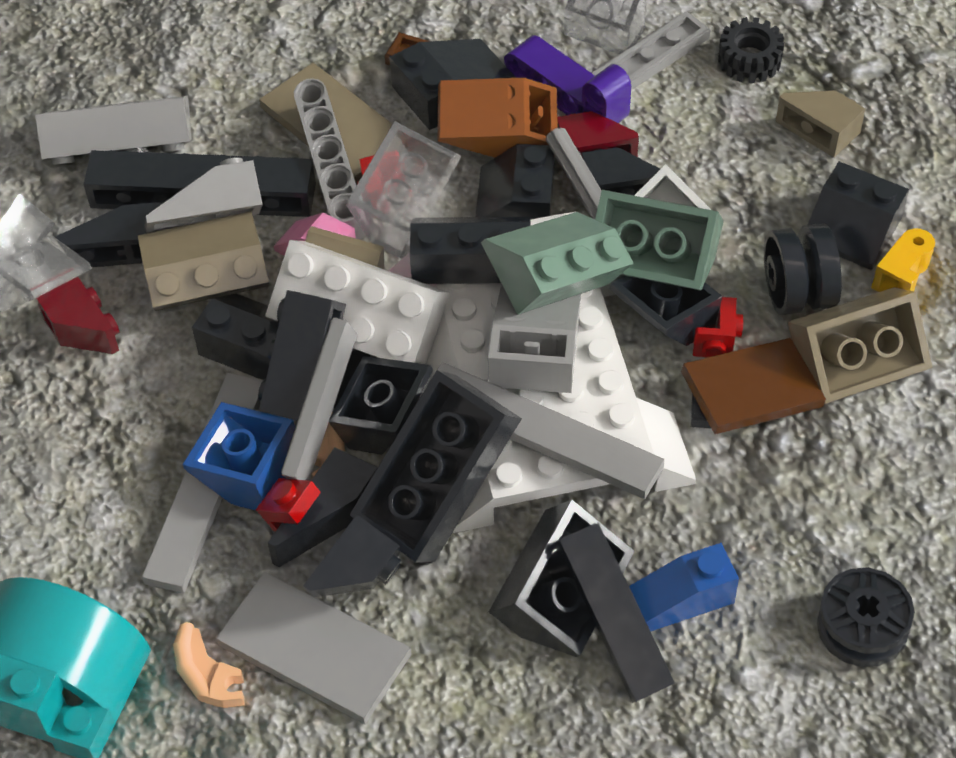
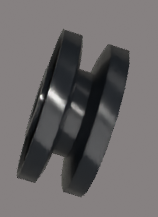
[817,567,915,667]

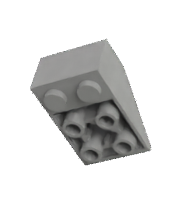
[488,285,581,393]

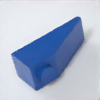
[629,543,739,632]

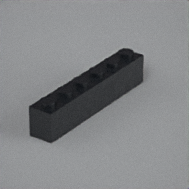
[83,150,316,217]

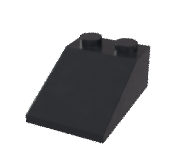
[389,39,516,131]

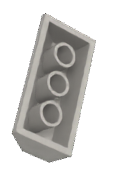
[35,95,192,165]

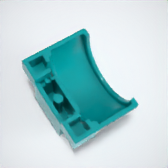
[0,577,151,758]

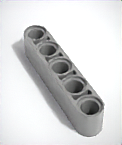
[294,78,368,240]

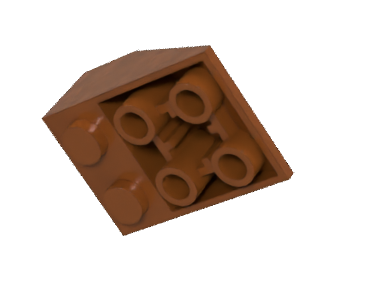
[437,78,558,158]

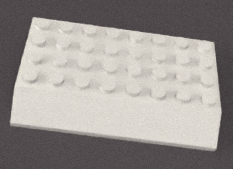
[389,211,696,533]

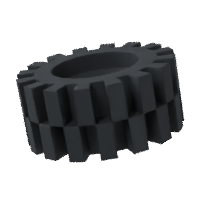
[718,17,785,83]

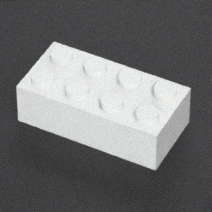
[265,240,450,364]

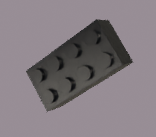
[350,370,522,562]

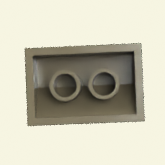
[138,211,269,311]
[787,287,933,404]

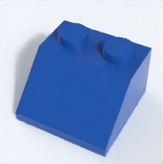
[182,402,296,511]

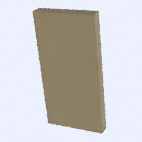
[259,62,410,185]

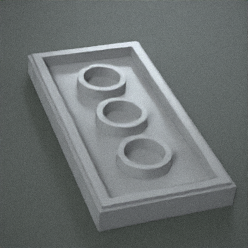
[216,571,411,724]

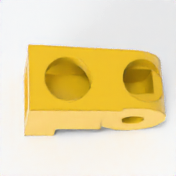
[871,228,935,292]

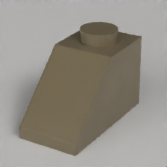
[776,90,866,158]

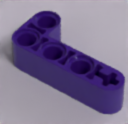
[504,35,632,123]

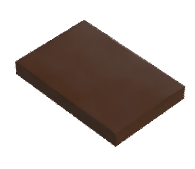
[681,338,826,434]

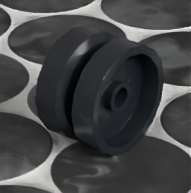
[764,223,842,315]

